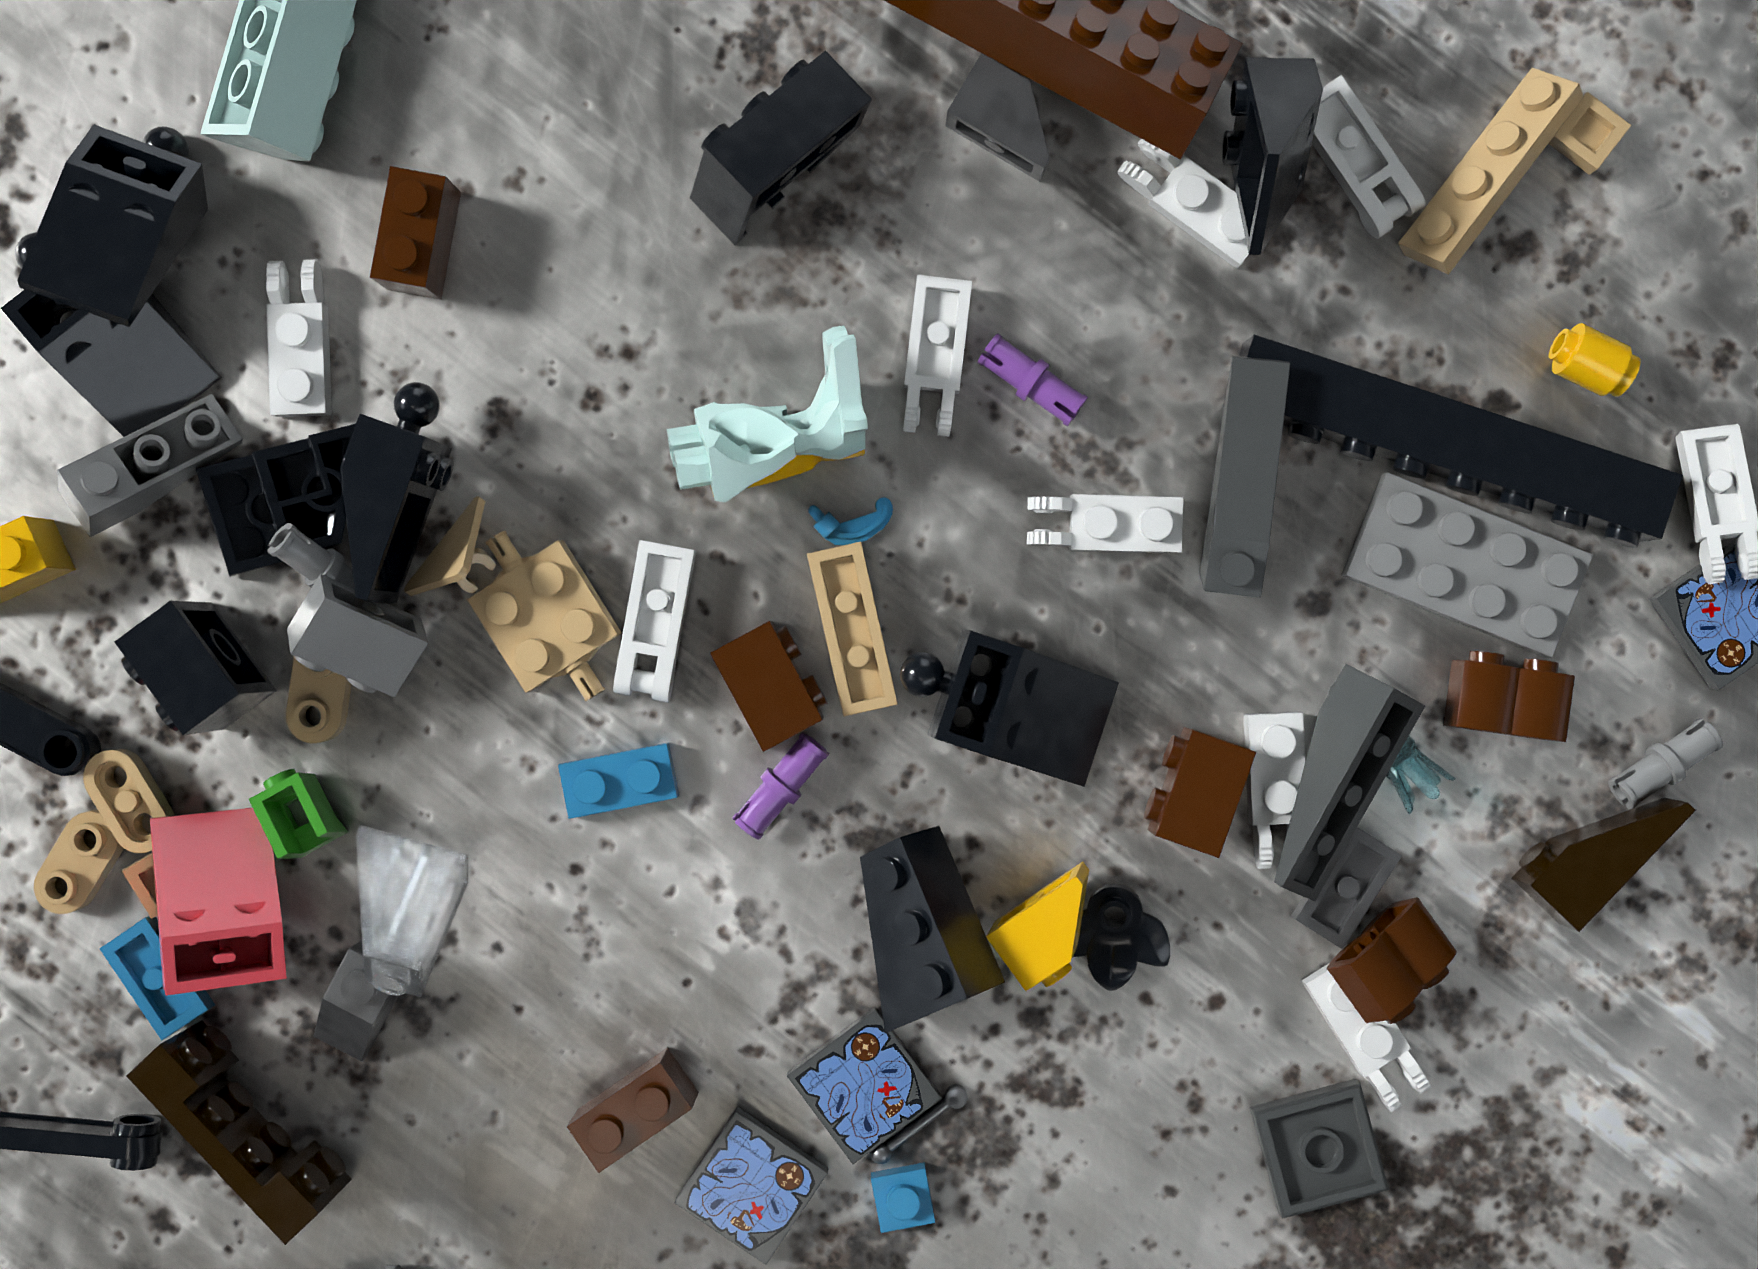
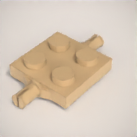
[467,531,622,702]

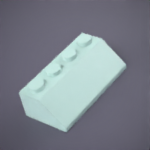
[200,0,357,161]

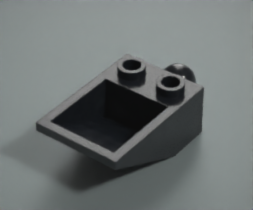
[1222,57,1323,255]
[17,124,208,327]
[1,232,222,437]
[340,382,454,603]
[900,630,1119,787]

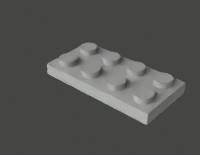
[1341,472,1593,658]

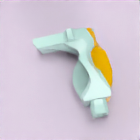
[667,325,868,502]

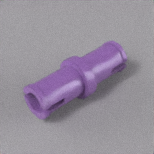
[977,333,1088,426]
[732,732,829,840]

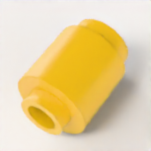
[1548,323,1641,397]

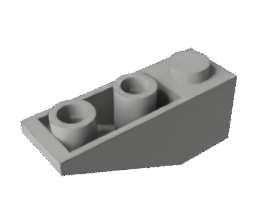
[57,394,243,537]

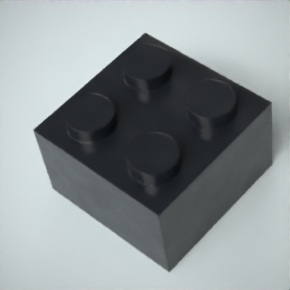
[114,600,277,735]

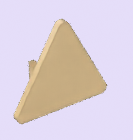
[404,496,496,596]

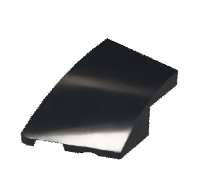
[196,424,356,577]

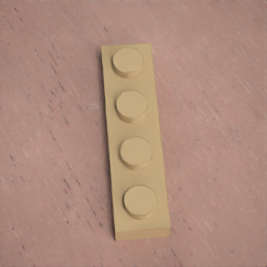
[1398,68,1583,275]

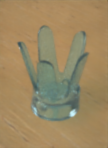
[1386,734,1456,814]

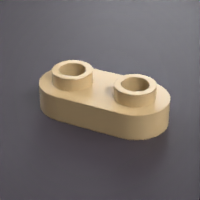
[286,657,352,743]
[83,749,175,853]
[34,810,124,914]

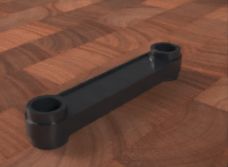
[0,683,101,776]
[0,1111,163,1171]

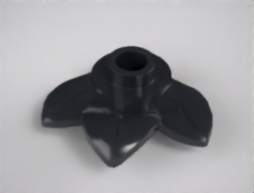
[1073,884,1170,991]

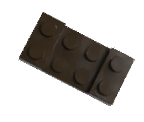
[126,1020,352,1245]

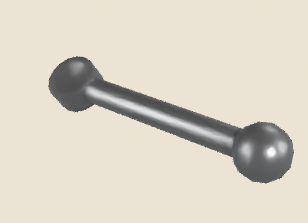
[870,1084,968,1164]

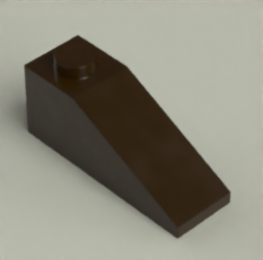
[1511,797,1696,932]

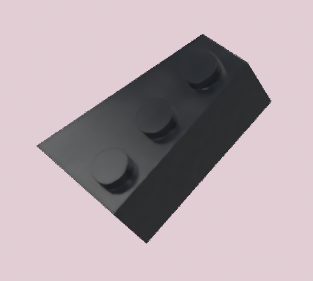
[690,50,872,245]
[860,826,1005,1033]

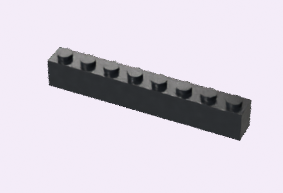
[1223,334,1683,548]

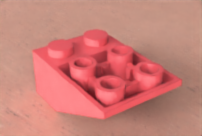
[150,808,287,996]

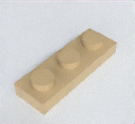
[807,542,898,717]

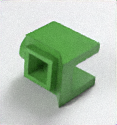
[249,769,349,859]

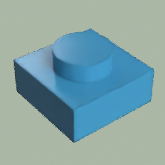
[871,1162,935,1233]

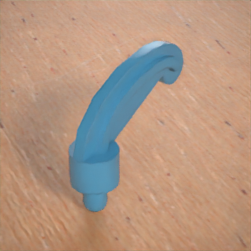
[808,497,893,545]

